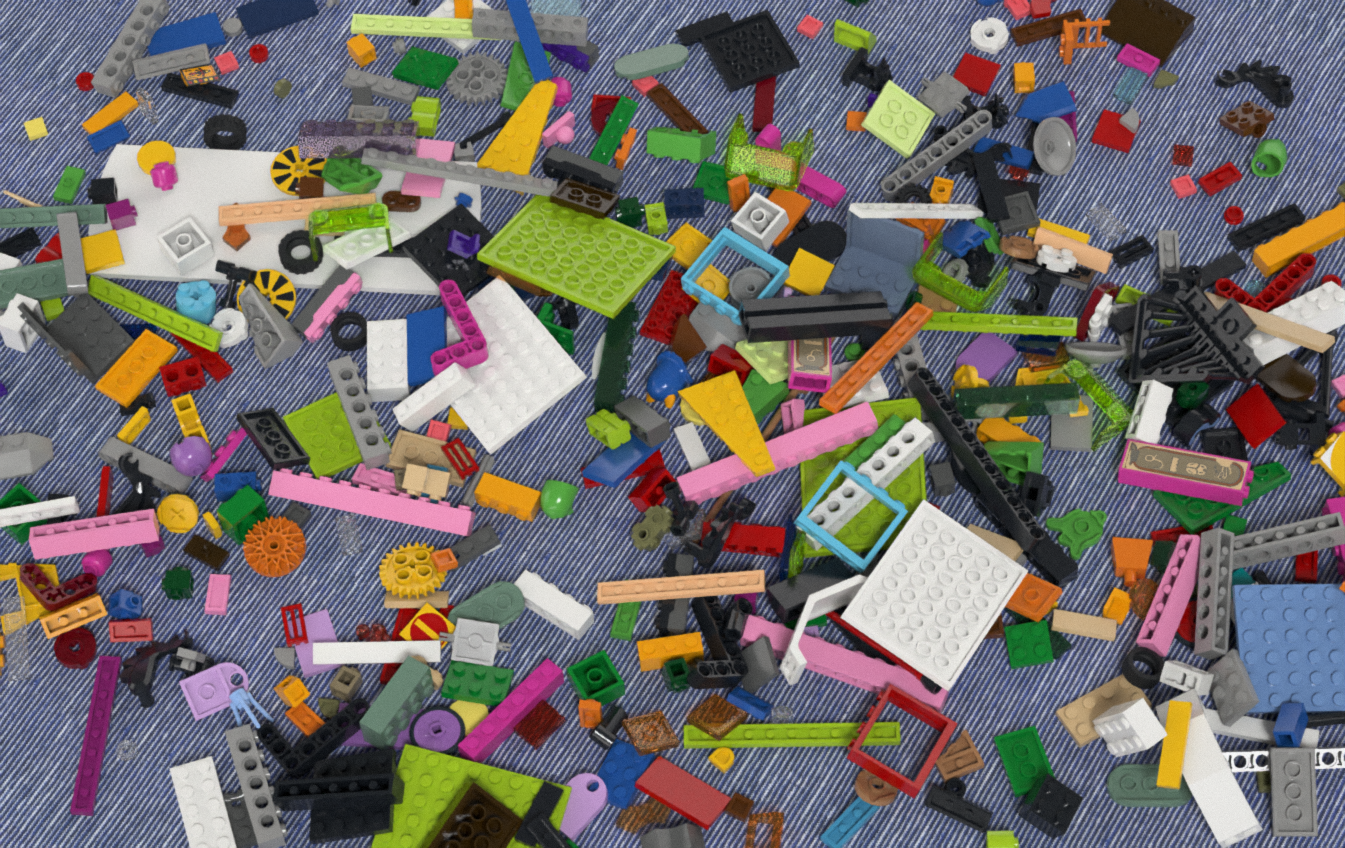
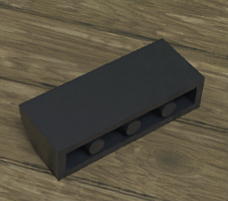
[767,557,854,624]

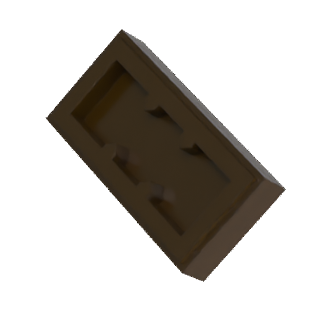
[183,534,230,572]

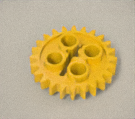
[379,542,447,599]

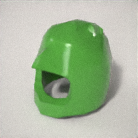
[1251,139,1288,177]
[540,480,579,519]

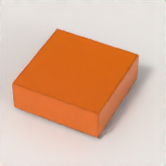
[846,111,867,132]
[430,548,458,573]

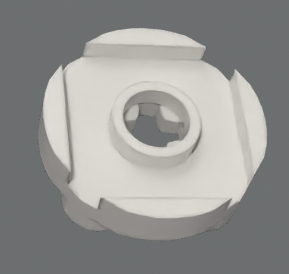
[970,17,1009,54]
[1036,245,1077,272]
[209,308,248,348]

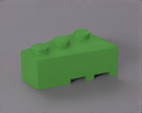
[646,127,716,163]
[742,369,789,425]
[983,441,1044,486]

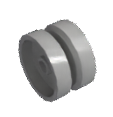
[729,267,774,310]

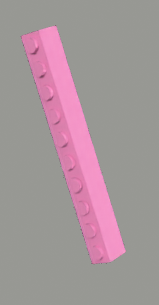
[677,401,878,505]
[268,468,476,537]
[740,615,949,713]

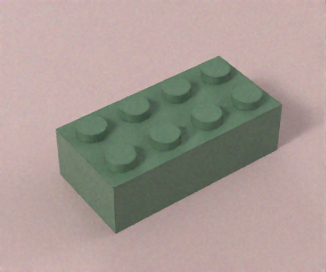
[359,655,434,750]

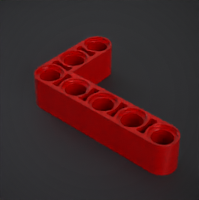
[1214,253,1316,313]

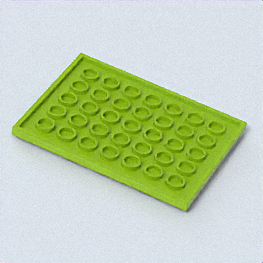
[477,194,676,319]
[800,398,927,558]
[371,744,572,848]

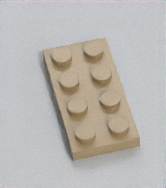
[385,429,477,488]
[1056,674,1152,748]

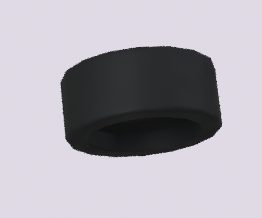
[330,312,367,351]
[1121,647,1164,689]

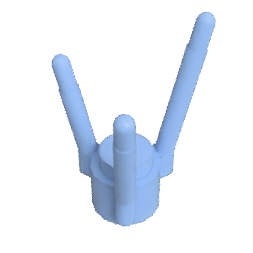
[229,688,274,729]

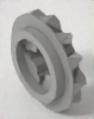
[941,259,969,289]

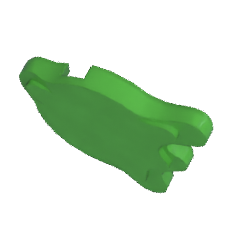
[1046,509,1107,560]

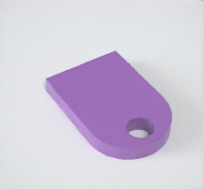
[956,333,1018,383]

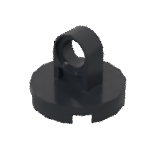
[549,299,580,330]

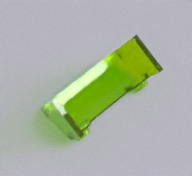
[724,113,815,191]
[308,203,393,261]
[912,232,1009,312]
[1039,360,1133,452]

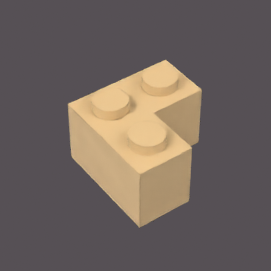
[402,463,452,501]

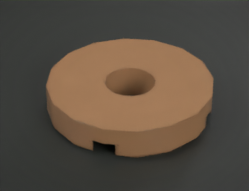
[999,236,1039,259]
[855,770,898,806]

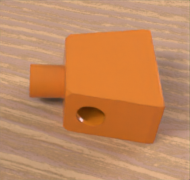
[1111,537,1153,587]

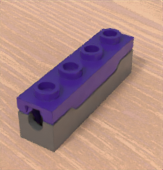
[542,40,599,73]

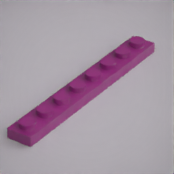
[70,656,122,816]

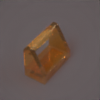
[745,812,784,848]

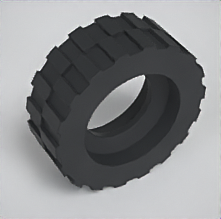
[203,114,247,150]
[278,230,324,275]

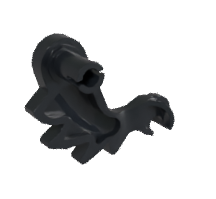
[1215,59,1294,108]
[934,125,1013,179]
[113,452,161,517]
[683,497,756,569]
[119,629,193,708]

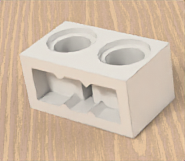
[1159,660,1214,696]

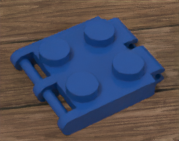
[936,220,991,259]

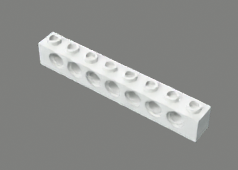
[796,418,935,551]

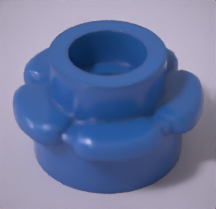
[454,193,473,208]

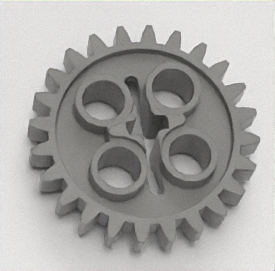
[446,51,507,106]

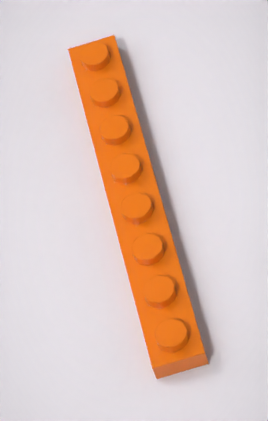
[819,302,933,414]

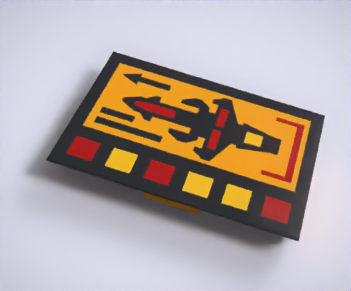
[180,64,221,86]

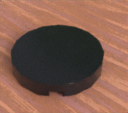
[955,244,995,279]

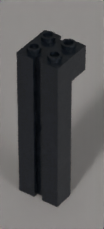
[738,291,893,350]

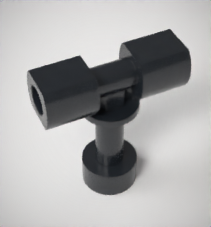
[215,260,257,309]
[663,482,699,536]

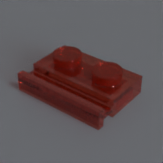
[513,699,566,750]

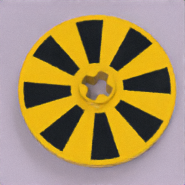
[270,145,327,196]
[237,269,296,323]

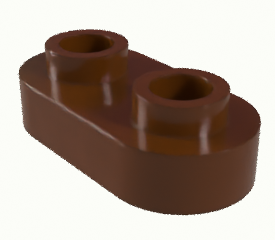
[382,191,421,212]

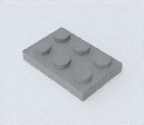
[1207,649,1259,727]

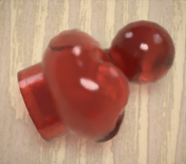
[356,623,391,642]

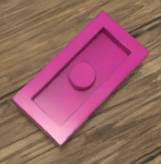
[1117,43,1160,77]

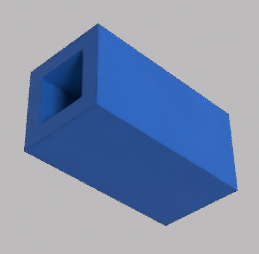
[214,471,262,502]
[1273,703,1309,748]

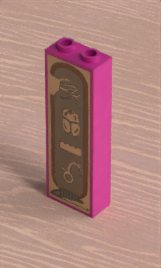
[788,296,832,393]
[1118,439,1254,506]

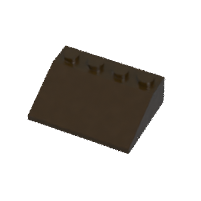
[1101,0,1195,68]
[420,782,523,848]

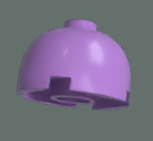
[170,436,212,477]

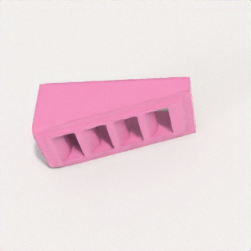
[781,399,805,434]

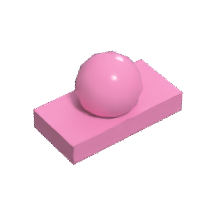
[542,111,575,148]

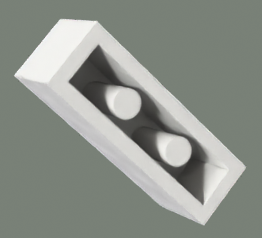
[1125,380,1173,444]

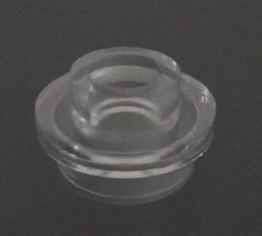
[116,740,138,761]

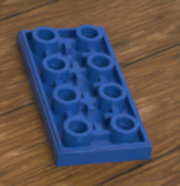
[147,12,226,56]
[407,306,447,387]
[582,432,666,488]

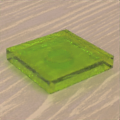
[788,530,806,578]

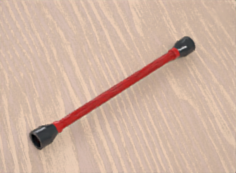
[825,611,942,695]

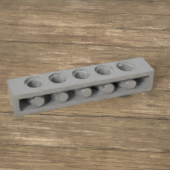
[91,0,170,98]
[472,8,588,47]
[893,333,945,443]
[327,355,392,470]
[1232,512,1345,570]
[1194,528,1234,660]
[225,723,288,848]

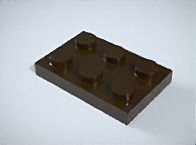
[550,178,620,220]

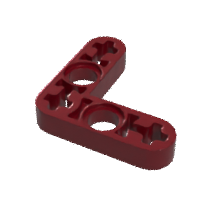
[1074,282,1120,342]
[20,563,97,611]

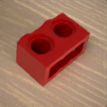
[159,356,207,397]

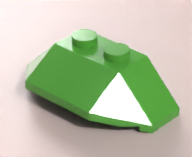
[321,149,383,195]

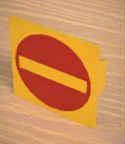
[399,603,456,650]

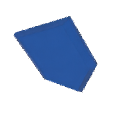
[1015,81,1077,124]

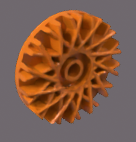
[243,516,306,577]

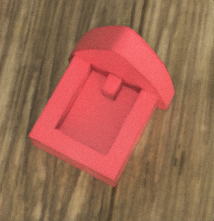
[1003,0,1031,20]

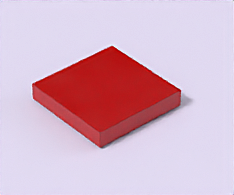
[953,52,1001,97]
[1092,109,1141,153]

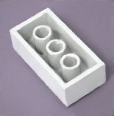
[367,319,410,402]
[1092,698,1168,757]

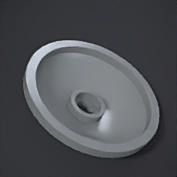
[1033,117,1076,176]
[1065,341,1127,368]

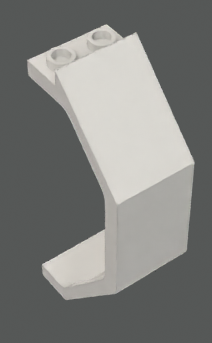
[780,575,868,686]
[1155,688,1263,848]

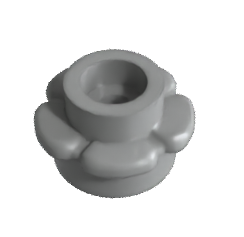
[392,38,407,56]

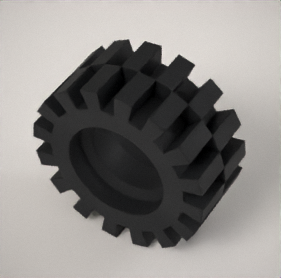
[895,183,932,220]

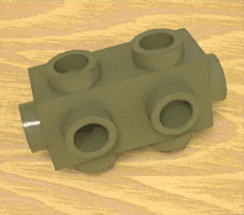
[630,504,675,552]

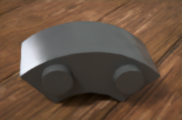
[640,823,706,848]

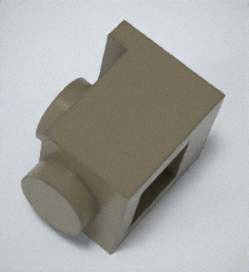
[329,665,363,704]

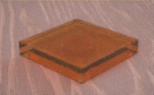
[1021,337,1071,373]
[687,694,748,741]
[622,711,679,756]

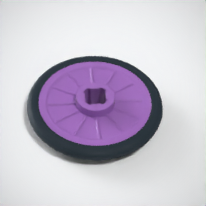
[409,707,466,755]

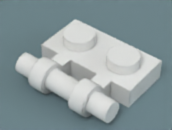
[1088,293,1114,342]

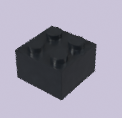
[1018,774,1083,839]

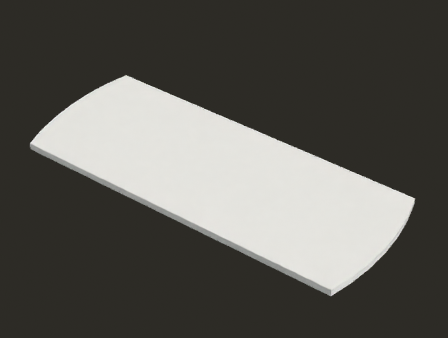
[88,144,482,295]

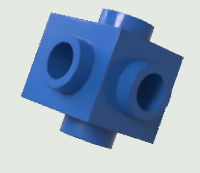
[108,589,143,619]

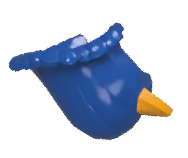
[646,351,693,409]

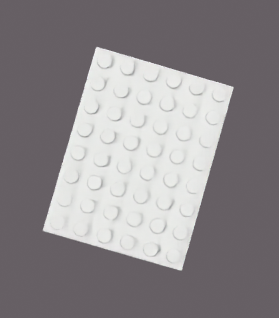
[447,275,587,455]
[840,499,1028,691]

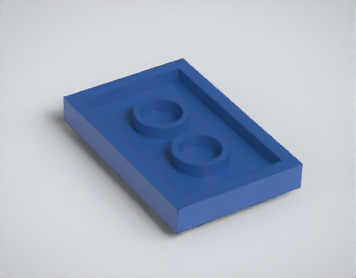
[588,739,656,811]

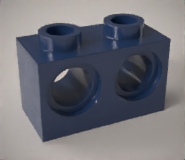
[664,188,705,219]

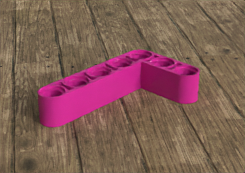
[755,124,846,208]
[430,280,489,376]

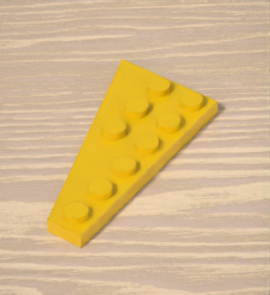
[477,80,558,196]
[678,370,775,477]

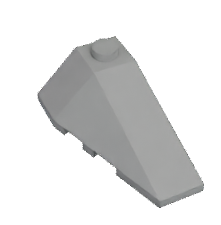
[239,283,303,369]
[689,302,747,352]

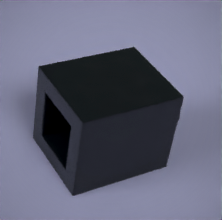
[88,178,118,205]

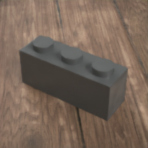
[614,396,671,448]

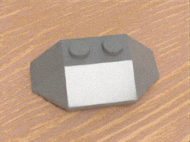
[0,432,54,480]

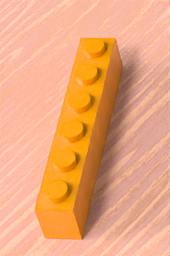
[1252,202,1345,278]

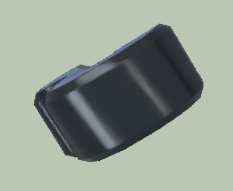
[1173,403,1221,447]

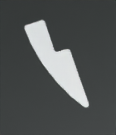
[592,332,614,379]

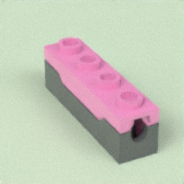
[291,265,363,343]

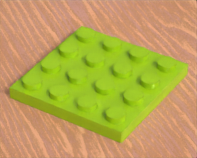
[283,392,392,480]

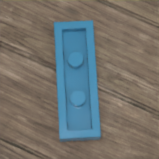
[820,797,880,848]

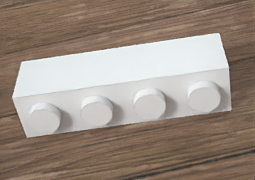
[393,362,475,432]
[514,570,594,640]

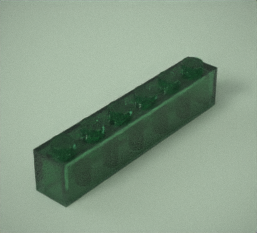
[594,302,640,414]
[953,383,1080,419]

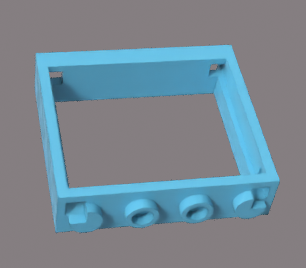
[681,227,790,326]
[794,461,908,574]

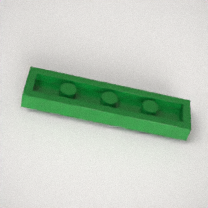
[589,95,639,165]

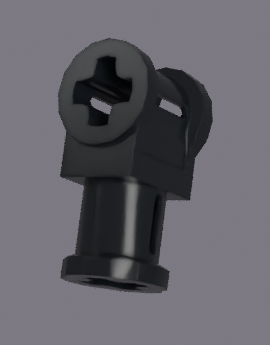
[1162,265,1203,291]
[169,652,215,677]

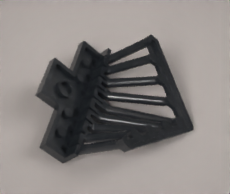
[1128,285,1265,385]

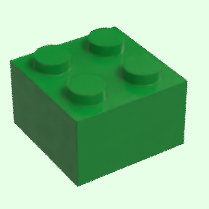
[0,483,47,546]
[216,485,270,546]
[566,650,625,706]

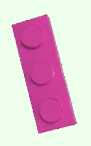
[200,428,247,482]

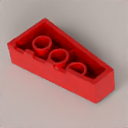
[701,519,787,558]

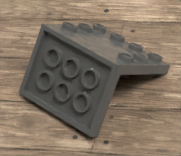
[17,293,135,384]

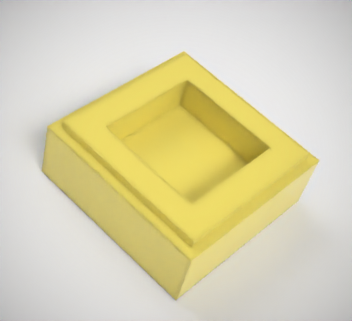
[24,117,48,141]

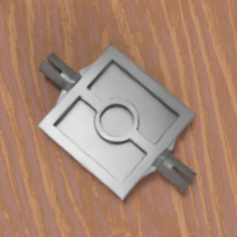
[917,71,970,119]
[439,617,512,666]

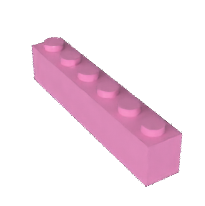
[29,509,160,560]
[1136,534,1201,657]

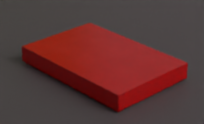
[1226,383,1286,449]

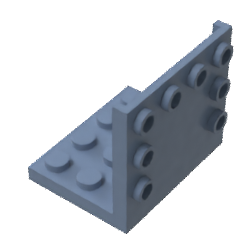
[825,208,924,318]

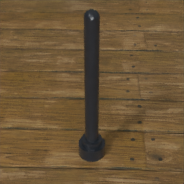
[453,111,512,155]

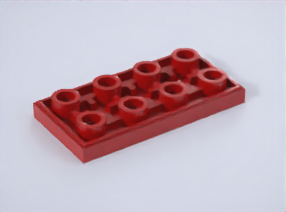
[640,270,699,345]
[635,756,732,831]

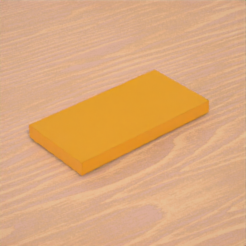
[95,329,178,408]

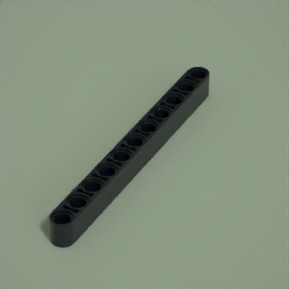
[908,367,1045,553]

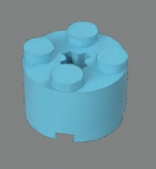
[176,280,216,325]

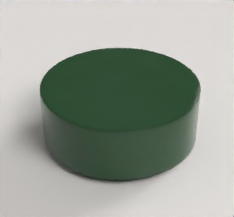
[906,291,923,310]

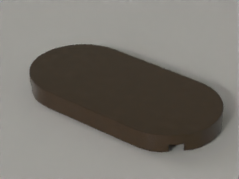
[1255,354,1317,402]

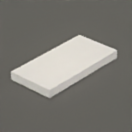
[323,215,411,269]

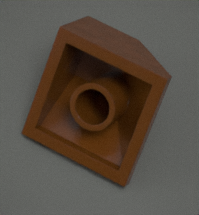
[668,314,707,365]

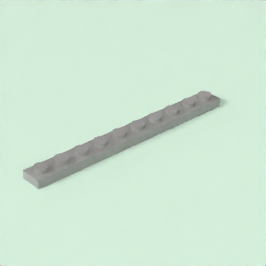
[361,148,557,197]

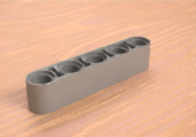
[56,212,88,296]
[98,437,193,495]

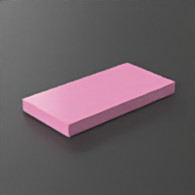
[401,138,455,198]

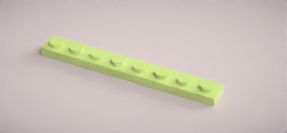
[351,14,501,40]

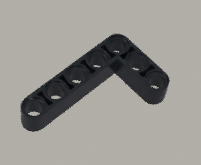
[687,596,749,689]
[257,698,370,779]

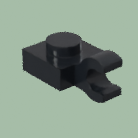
[119,393,156,417]

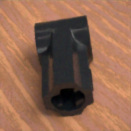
[724,598,753,641]
[589,706,629,751]

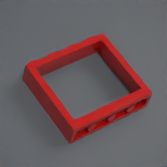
[847,684,958,798]

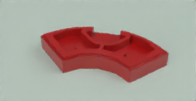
[1030,0,1057,19]

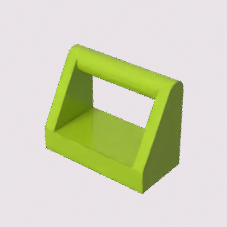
[834,19,877,54]

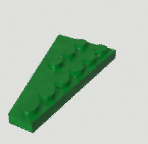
[1153,462,1292,535]

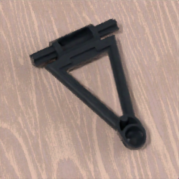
[1264,329,1338,432]

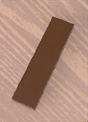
[1010,9,1086,47]
[646,83,709,134]

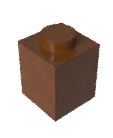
[295,177,324,199]

